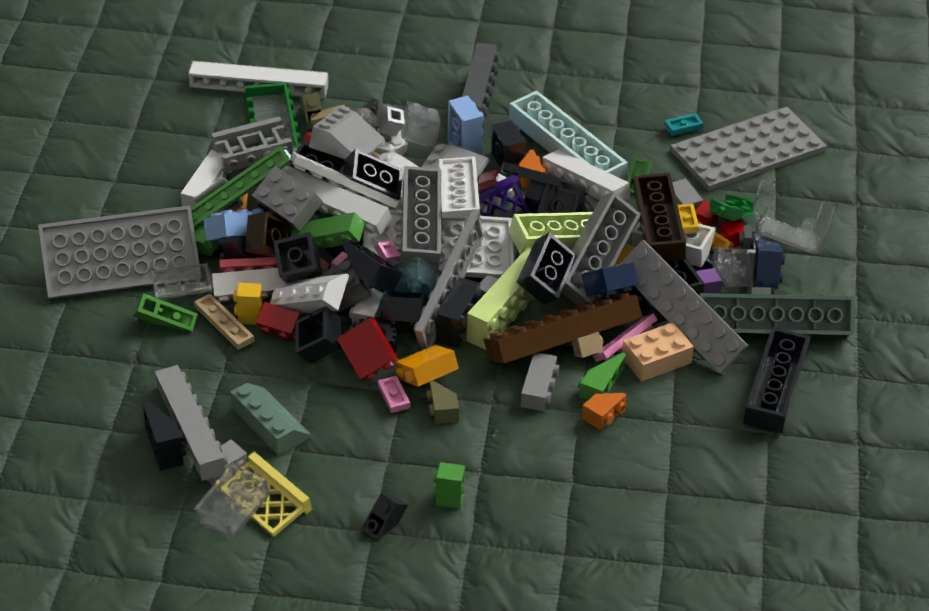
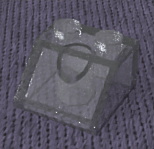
[400,101,440,148]
[713,247,756,287]

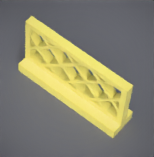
[218,452,312,537]

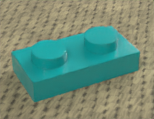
[664,113,704,136]

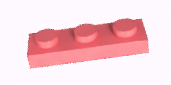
[220,257,278,273]

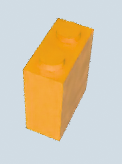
[395,345,459,387]

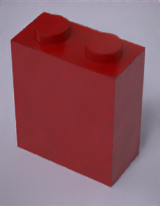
[337,318,398,381]

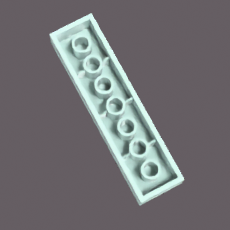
[509,91,628,180]

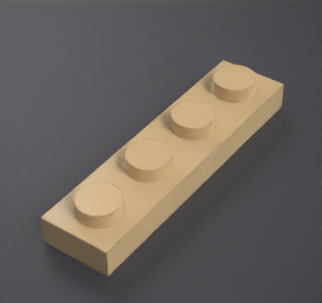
[194,294,254,350]

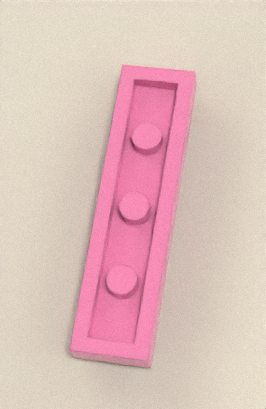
[592,313,657,362]

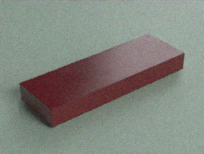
[478,169,499,190]

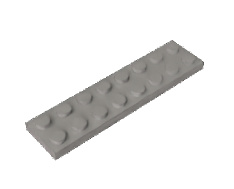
[414,211,485,351]
[621,240,748,374]

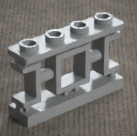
[211,116,293,172]

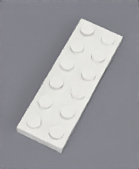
[290,152,399,209]
[439,156,480,219]

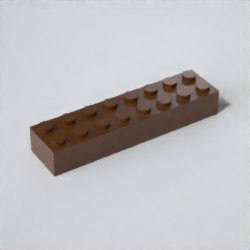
[483,292,642,363]

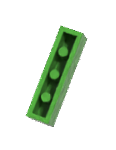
[290,212,365,250]

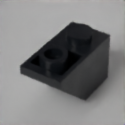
[361,493,408,541]

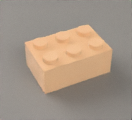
[622,322,694,382]

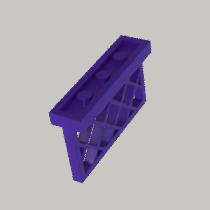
[478,175,531,217]

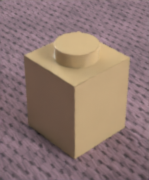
[571,332,603,358]

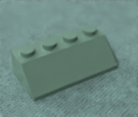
[231,383,311,456]

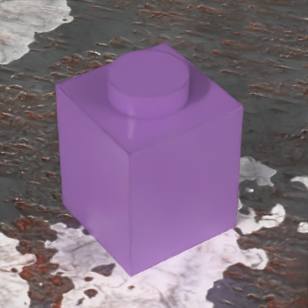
[696,268,724,294]

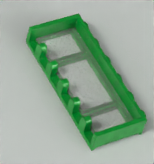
[245,83,301,149]

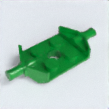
[709,194,759,221]

